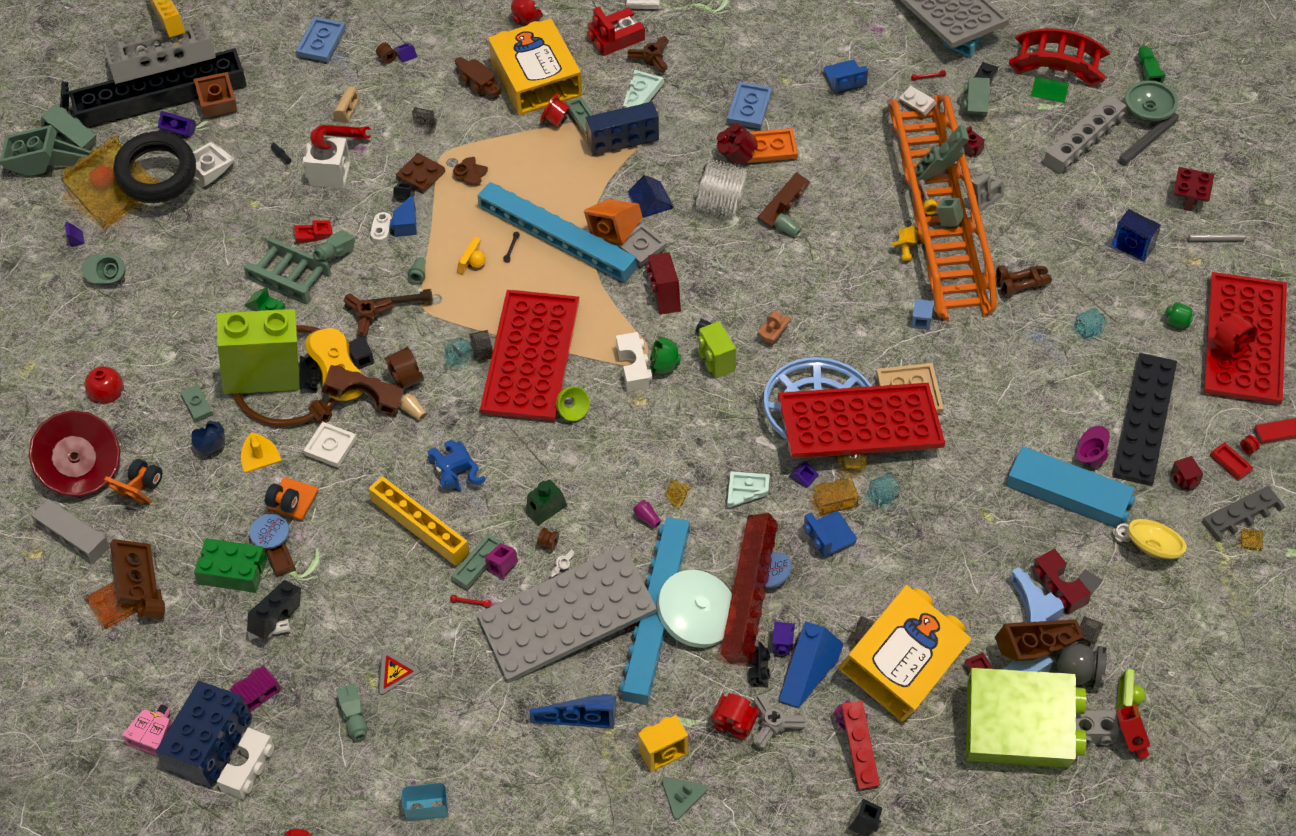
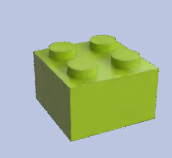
[697,321,736,378]

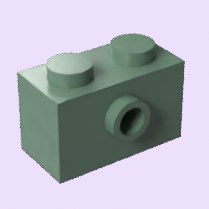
[963,77,990,116]

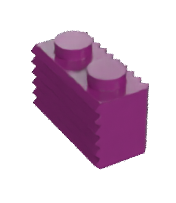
[230,665,281,712]

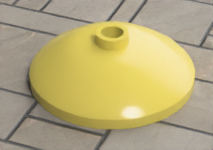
[1128,519,1187,559]

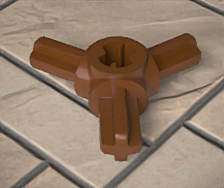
[627,36,669,73]
[343,293,394,337]

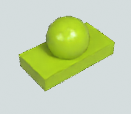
[1116,668,1146,710]

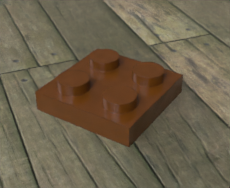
[395,153,445,194]

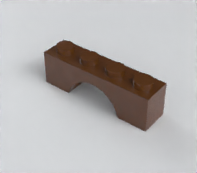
[321,365,404,416]

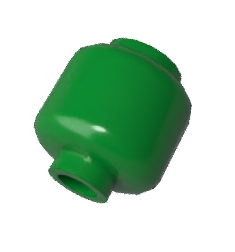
[1164,302,1194,329]

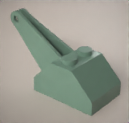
[0,125,104,176]

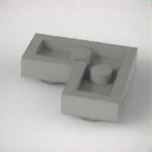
[972,173,1004,212]

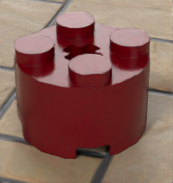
[716,123,758,165]

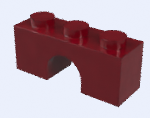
[1032,549,1091,615]

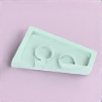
[623,70,664,108]

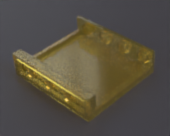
[61,135,160,228]

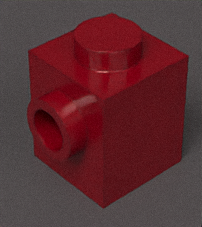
[1171,456,1203,491]

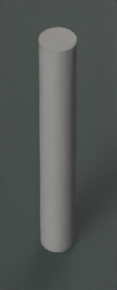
[1189,234,1245,241]

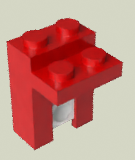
[587,7,645,56]

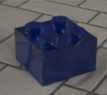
[1112,209,1161,262]

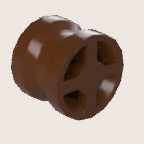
[376,42,397,64]
[537,528,559,551]

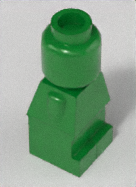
[1137,46,1165,83]

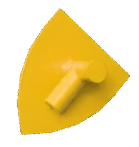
[241,432,282,473]

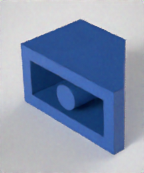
[390,196,417,237]

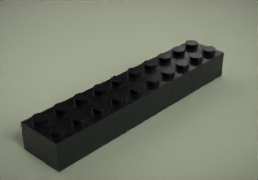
[69,48,247,127]

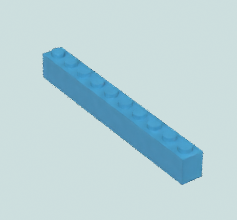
[477,182,637,283]
[620,517,690,705]

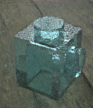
[1074,308,1106,339]
[868,472,900,506]

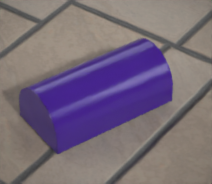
[157,111,196,136]

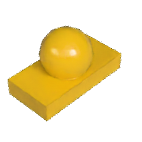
[457,236,486,275]

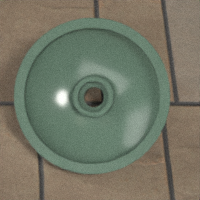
[1125,81,1178,121]

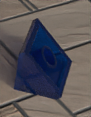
[628,175,674,218]

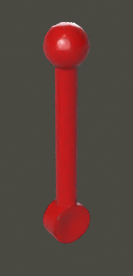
[911,70,946,81]
[450,595,492,608]

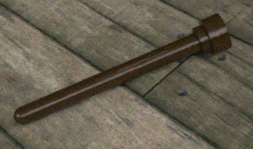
[344,289,433,309]

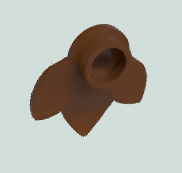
[453,157,488,184]

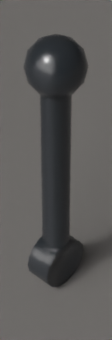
[503,232,520,263]

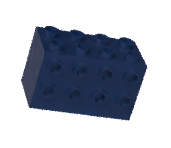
[155,681,252,787]

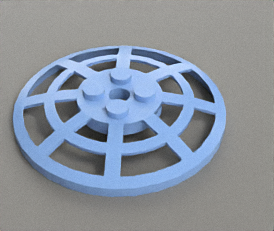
[763,357,872,440]

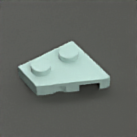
[727,471,770,507]

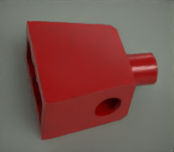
[1116,704,1151,759]

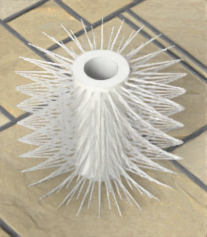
[696,160,747,217]

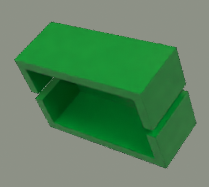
[194,538,267,593]

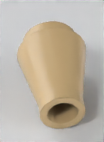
[399,394,427,421]

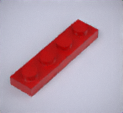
[841,700,880,790]

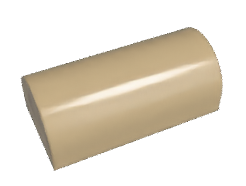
[333,87,360,123]

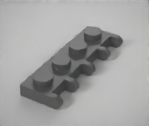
[1202,486,1285,541]

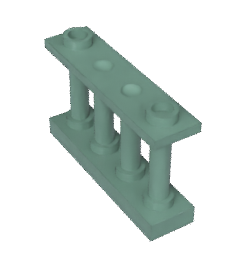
[244,237,331,304]

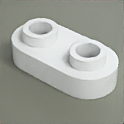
[371,212,392,244]

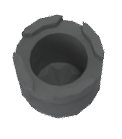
[1057,644,1107,688]

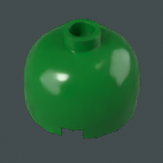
[649,336,681,374]

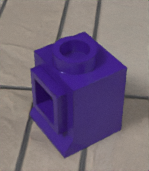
[772,622,795,656]

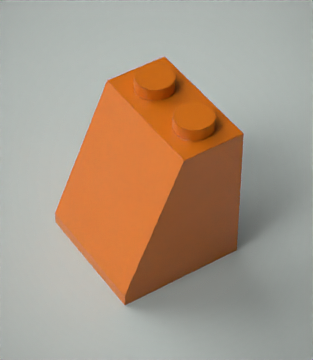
[584,199,643,245]

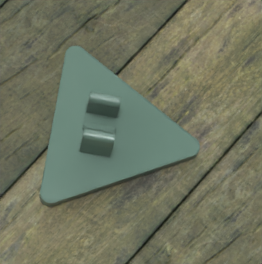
[662,777,708,820]

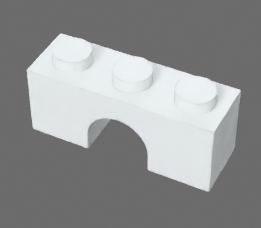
[616,332,652,392]
[217,728,274,800]

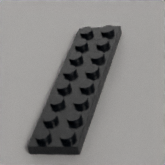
[1113,353,1177,486]

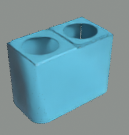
[402,783,448,821]

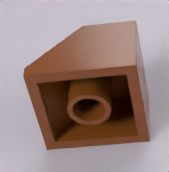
[194,72,237,118]

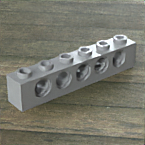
[1044,95,1127,174]

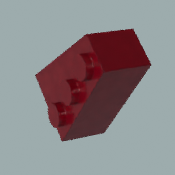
[646,252,681,315]

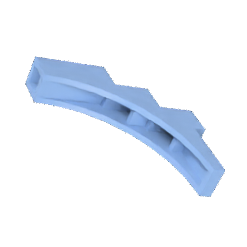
[1002,567,1064,672]

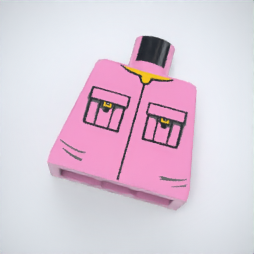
[122,705,172,757]

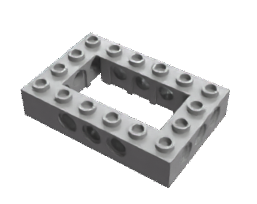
[105,21,216,84]

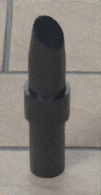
[270,142,291,164]

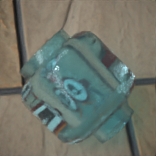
[445,337,472,365]

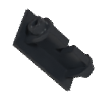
[300,355,319,393]
[748,641,771,688]

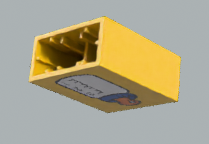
[488,18,582,116]
[837,584,972,722]

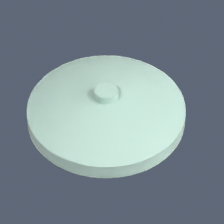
[657,570,737,648]

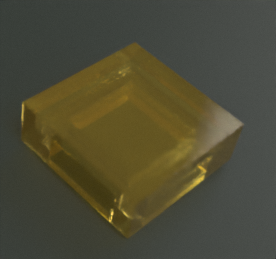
[1241,528,1263,551]

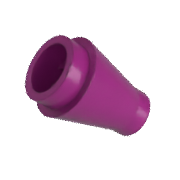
[633,500,662,529]

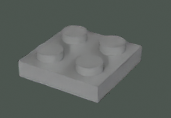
[616,223,667,267]

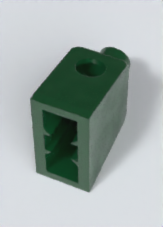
[526,480,567,526]

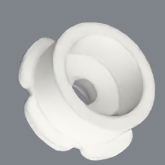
[1113,524,1131,542]

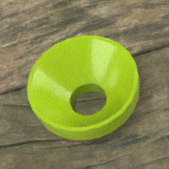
[556,386,590,421]

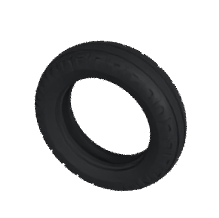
[113,131,196,203]

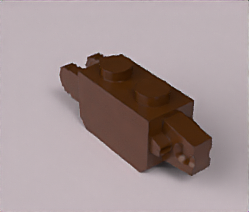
[455,57,501,98]

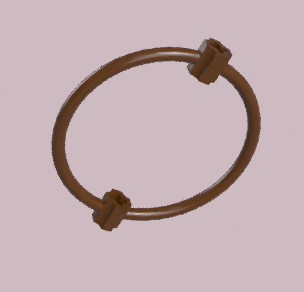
[233,325,338,427]

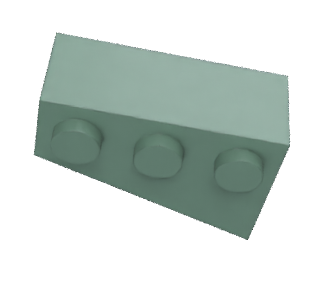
[41,104,96,150]

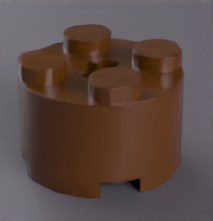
[384,347,424,390]

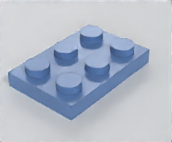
[296,17,346,62]
[727,82,772,129]

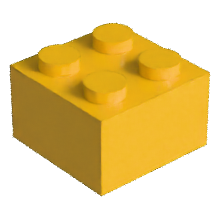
[638,715,688,772]

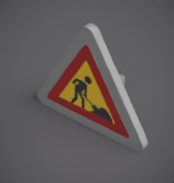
[378,649,419,694]

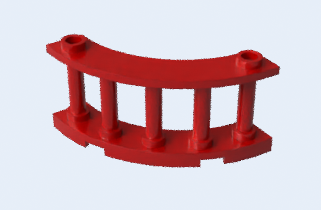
[1009,28,1110,87]

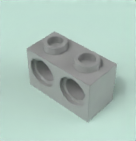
[1076,711,1119,745]

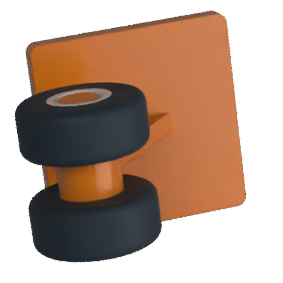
[104,459,163,504]
[264,477,319,520]

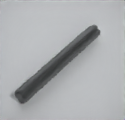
[1119,113,1179,165]

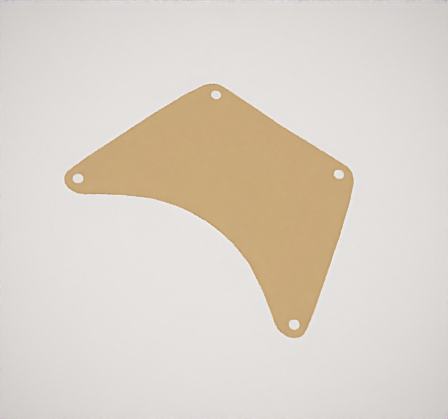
[420,122,648,366]

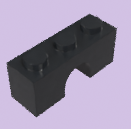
[247,580,301,639]

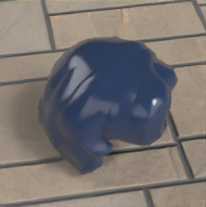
[191,421,225,455]

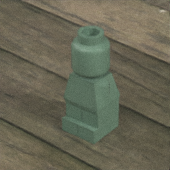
[313,230,356,261]
[336,683,368,741]

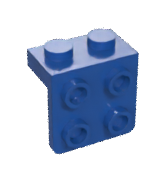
[824,60,868,93]
[803,511,857,558]

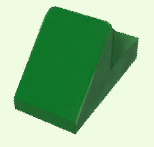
[245,288,286,311]

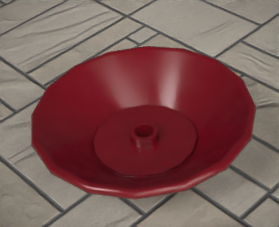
[28,410,121,497]

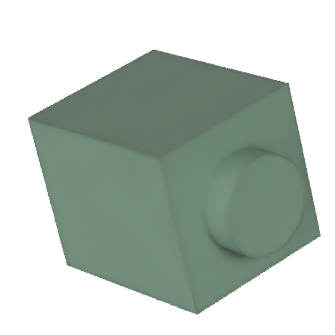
[936,198,964,227]

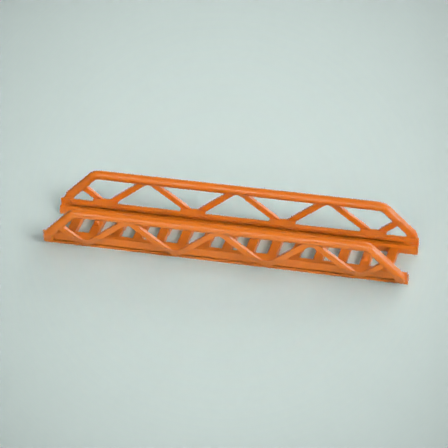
[886,94,997,321]

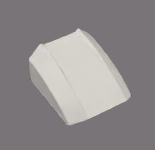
[193,142,234,188]

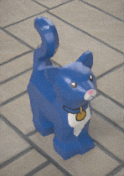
[427,439,486,492]

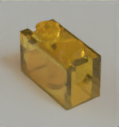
[813,477,859,516]

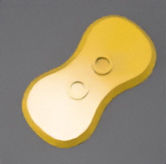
[305,328,364,401]

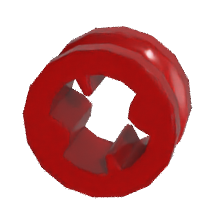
[1240,435,1260,455]

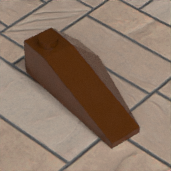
[995,619,1084,661]

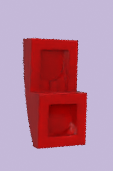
[293,220,333,243]

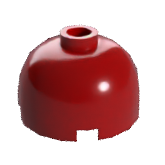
[511,0,543,25]
[84,366,124,404]

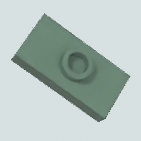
[180,384,213,422]

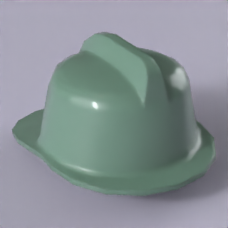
[82,254,125,283]

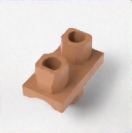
[757,310,791,345]

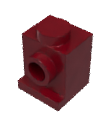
[963,126,985,158]

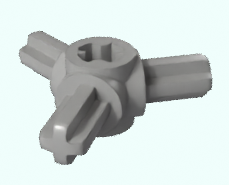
[753,694,805,748]

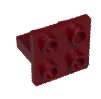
[1173,167,1214,211]

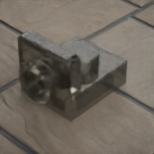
[412,107,437,134]

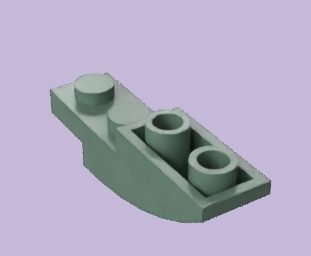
[914,125,969,182]

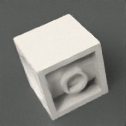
[303,137,351,188]

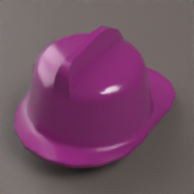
[1076,426,1110,470]

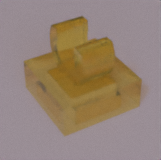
[665,479,691,508]

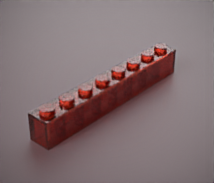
[720,512,778,664]

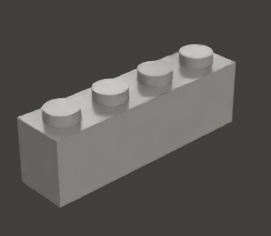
[31,499,110,564]

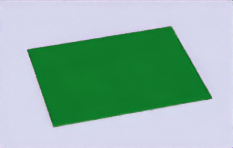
[1031,77,1069,103]

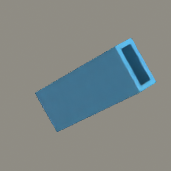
[1006,446,1136,528]

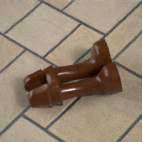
[996,265,1052,297]

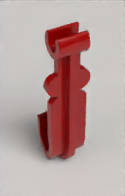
[310,125,371,150]

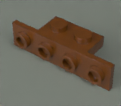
[757,172,810,228]

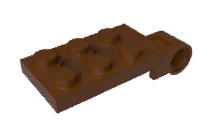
[110,539,165,620]

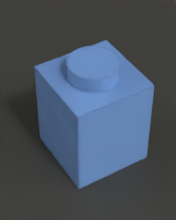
[911,299,934,330]

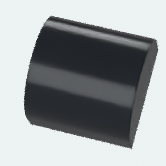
[393,182,415,200]

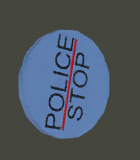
[250,514,289,549]
[755,552,792,588]

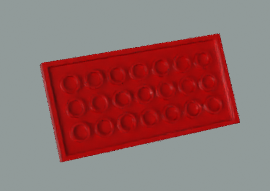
[1203,272,1287,405]
[480,289,580,422]
[778,383,945,459]

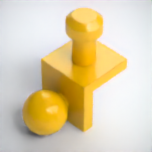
[892,226,919,262]

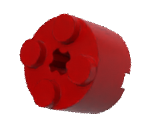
[1212,312,1258,358]
[711,693,760,740]

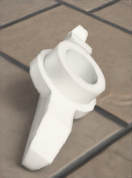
[549,549,574,577]

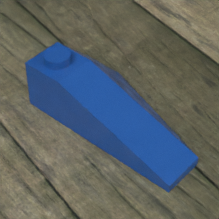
[779,621,844,709]
[529,694,617,729]

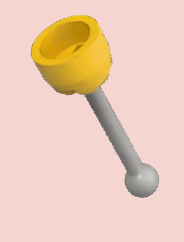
[918,180,938,215]

